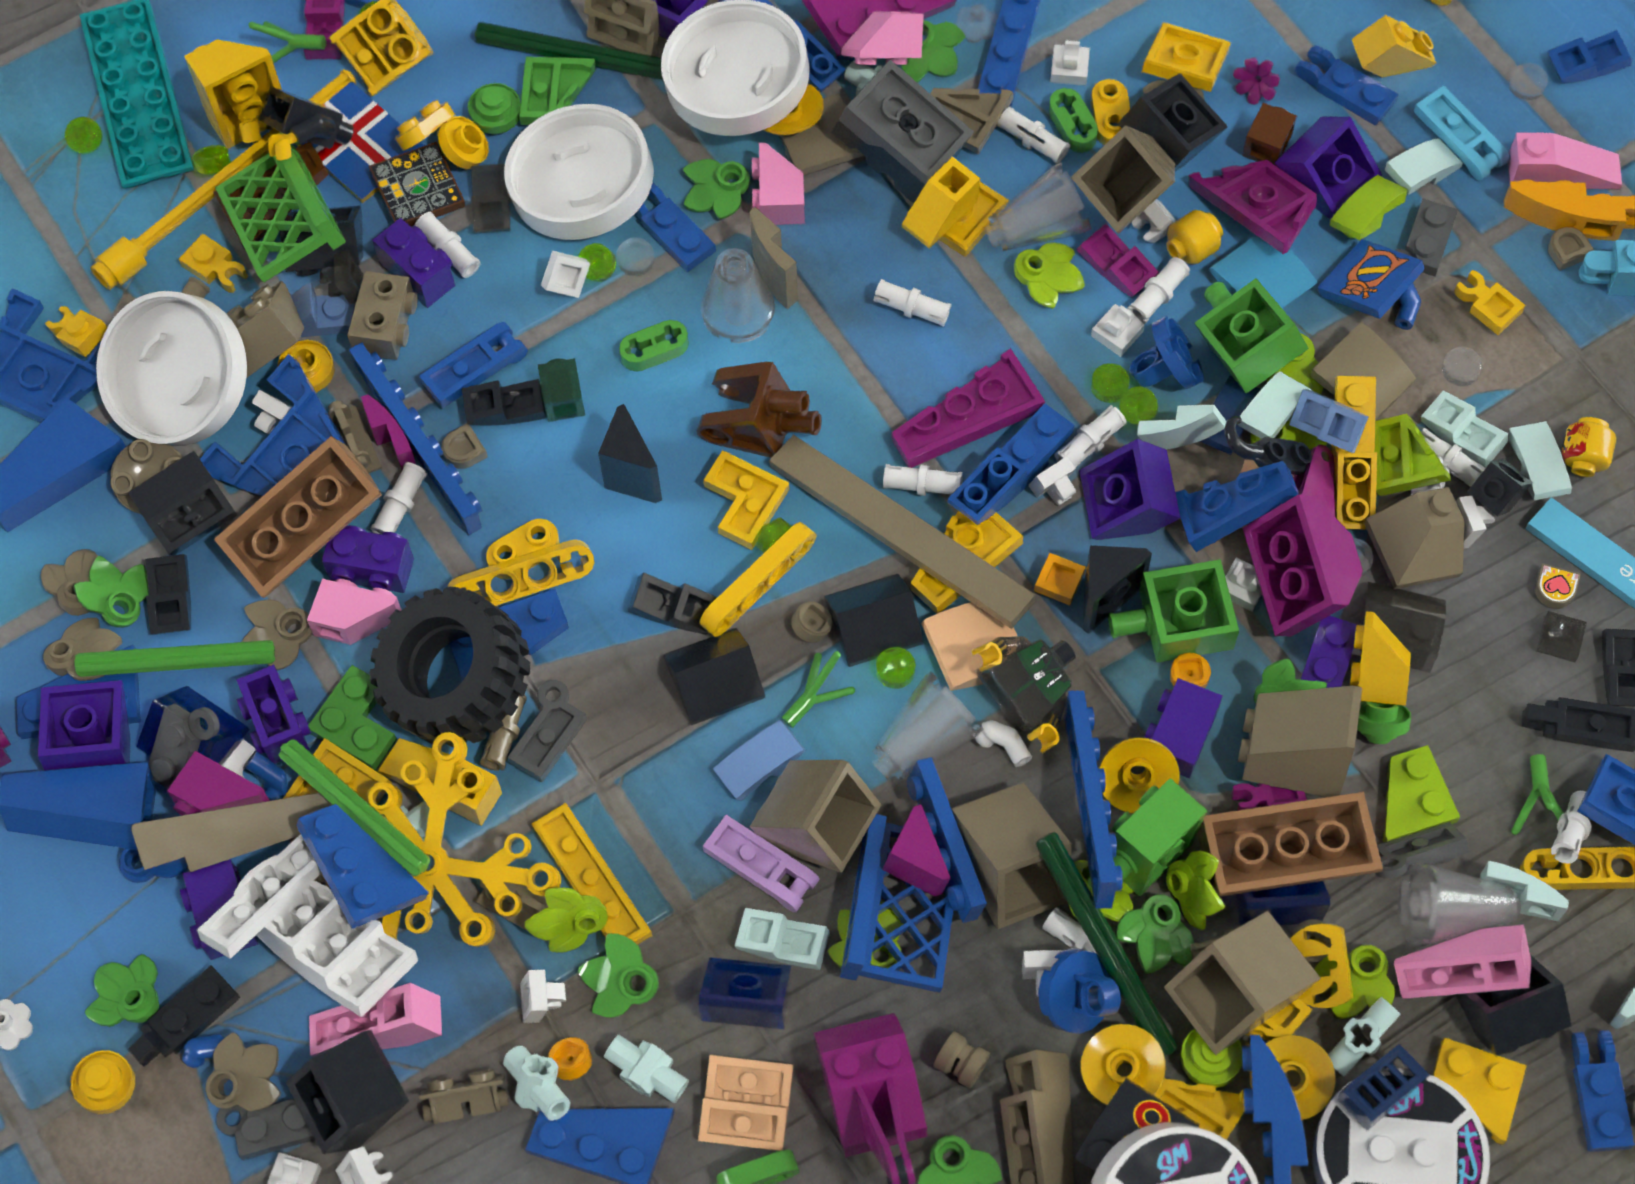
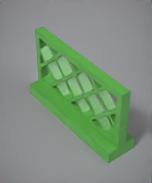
[215,132,346,283]

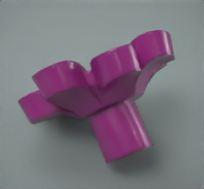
[1233,57,1280,105]

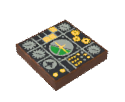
[369,141,465,227]

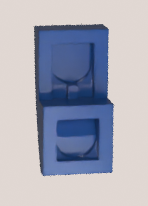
[1548,30,1632,83]

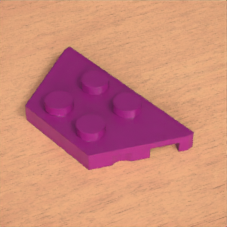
[1189,160,1317,254]

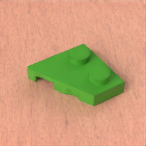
[519,57,596,125]

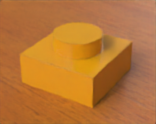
[1034,553,1086,605]

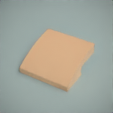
[921,602,1022,691]
[698,1055,794,1151]

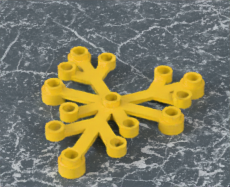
[325,732,561,947]

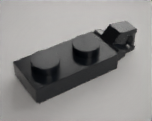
[1521,697,1635,752]
[128,965,240,1067]

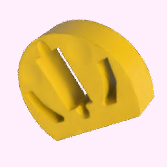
[1290,923,1354,1008]

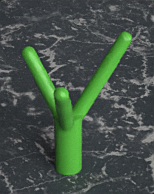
[248,21,326,63]
[781,651,855,728]
[1511,754,1564,835]

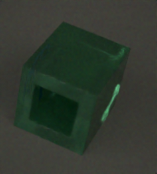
[538,358,585,422]

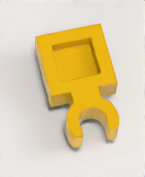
[179,233,248,293]
[1454,270,1526,335]
[45,306,108,357]

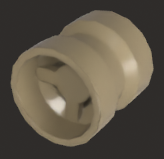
[933,1031,991,1089]

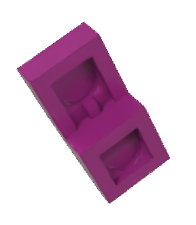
[303,0,344,60]
[1076,223,1159,297]
[361,394,416,470]

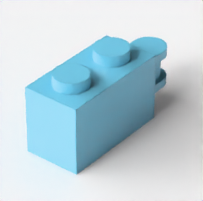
[1579,240,1635,296]

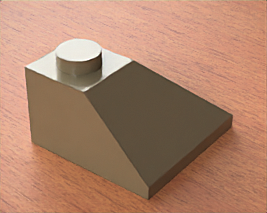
[1363,487,1465,589]

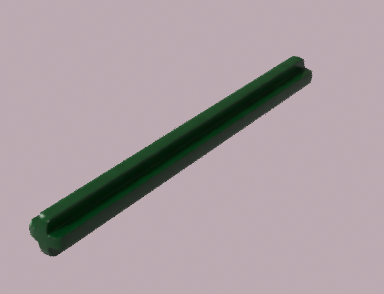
[475,22,663,80]
[1036,832,1177,1057]

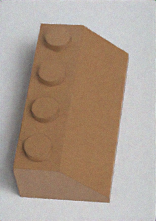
[214,436,382,598]
[1197,792,1383,896]

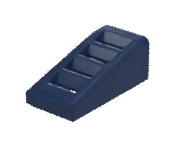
[1337,1044,1430,1131]

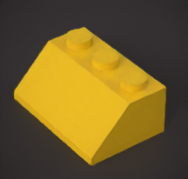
[184,39,282,149]

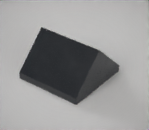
[598,404,662,503]
[1083,545,1152,634]
[824,574,923,667]
[663,628,765,725]

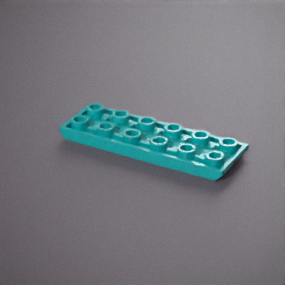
[79,0,194,189]

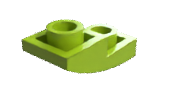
[1330,175,1408,240]

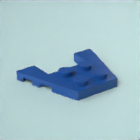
[0,288,101,423]
[200,354,349,497]

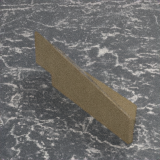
[131,793,332,872]
[1000,1050,1074,1184]

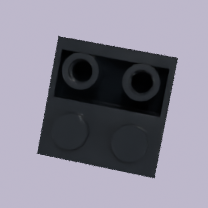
[128,451,237,556]
[286,1030,409,1154]

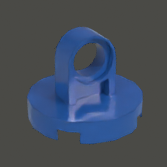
[1129,316,1204,389]
[1038,948,1121,1034]

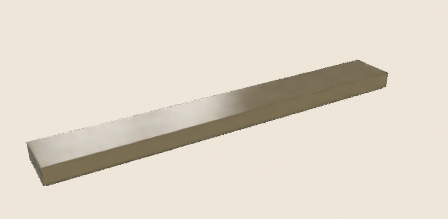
[769,434,1036,629]

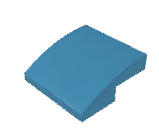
[1209,235,1318,308]

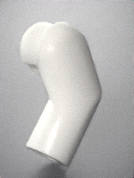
[975,720,1032,767]

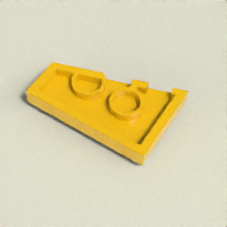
[911,511,1023,614]

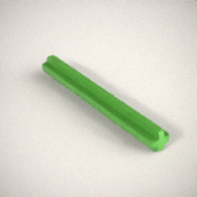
[75,640,275,677]
[279,739,430,876]

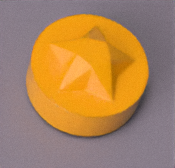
[1170,653,1211,688]
[548,1037,592,1080]

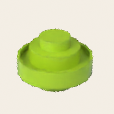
[1180,1029,1243,1088]

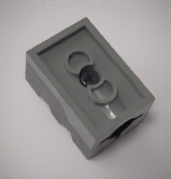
[831,60,974,204]

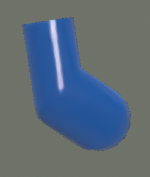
[1394,283,1421,330]
[245,751,288,801]
[182,1034,225,1068]

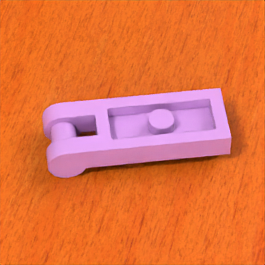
[703,815,820,913]

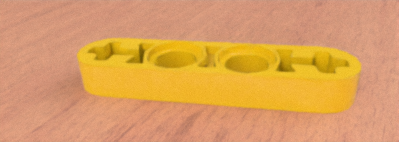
[700,522,817,637]
[447,539,594,606]
[1520,847,1635,890]

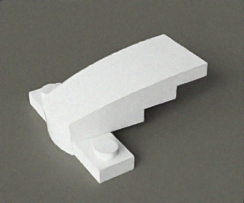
[197,834,418,1017]

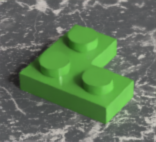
[309,665,397,770]

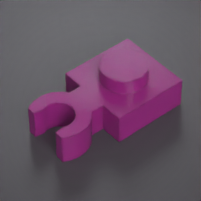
[1231,783,1307,811]

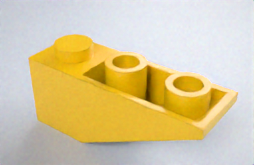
[378,738,502,826]

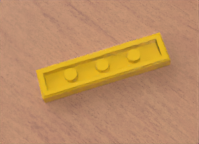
[532,803,652,945]

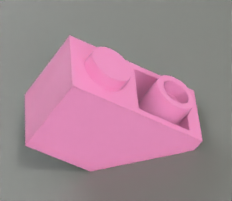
[841,11,924,65]
[752,143,805,225]
[307,579,402,645]

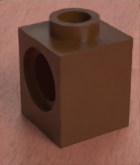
[1242,102,1297,166]

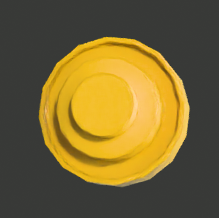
[438,116,489,169]
[277,340,335,393]
[71,1050,135,1114]

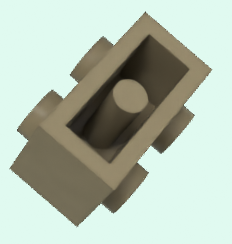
[347,271,418,360]

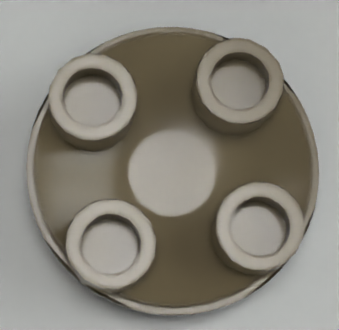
[110,439,183,514]

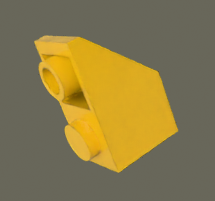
[1351,15,1436,78]
[902,157,981,249]
[1350,611,1411,706]

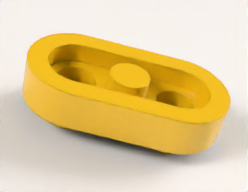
[1091,79,1130,145]
[395,99,455,151]
[486,519,560,579]

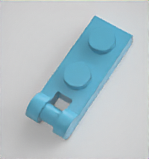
[1414,85,1510,181]

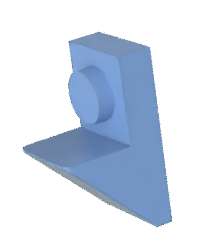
[291,282,356,338]

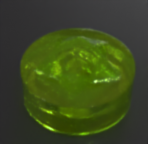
[65,117,103,154]
[192,145,231,174]
[578,243,616,282]
[1091,363,1130,403]
[1119,386,1159,426]
[756,517,792,553]
[876,647,916,689]

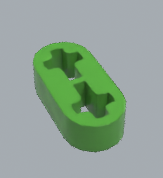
[1049,88,1098,153]
[619,320,689,372]
[716,1150,800,1184]

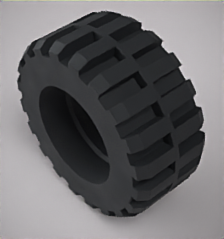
[369,587,530,747]

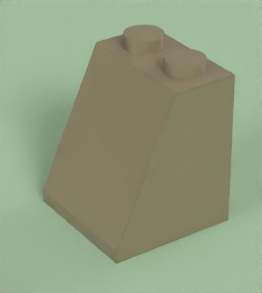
[1071,125,1175,233]
[1237,686,1362,797]
[750,760,882,873]
[952,783,1071,929]
[1164,911,1321,1055]

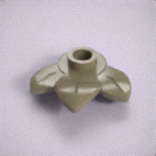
[41,549,98,616]
[241,599,312,671]
[43,618,123,681]
[206,1033,281,1111]

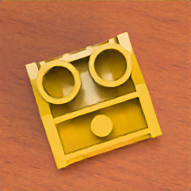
[329,0,434,96]

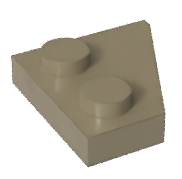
[930,88,1013,154]

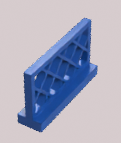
[840,814,953,993]

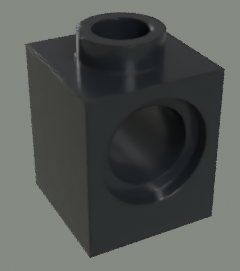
[1467,458,1533,517]

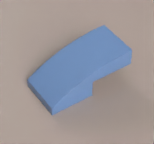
[1289,389,1368,453]
[713,720,806,801]

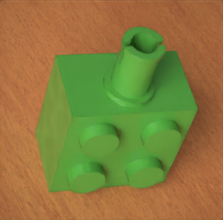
[1194,278,1309,393]
[1108,559,1239,663]
[1088,778,1208,896]

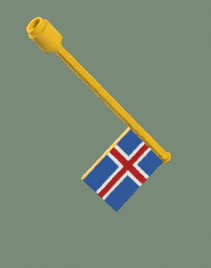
[90,69,425,290]

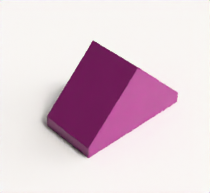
[882,805,951,896]

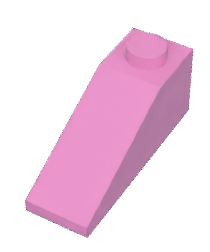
[1508,133,1622,189]
[1394,925,1531,999]
[309,983,442,1057]

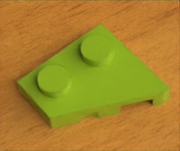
[1375,413,1451,496]
[1383,745,1460,843]

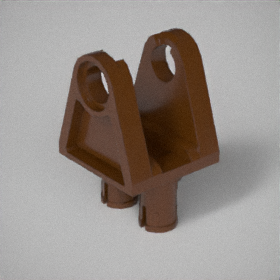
[696,362,822,458]

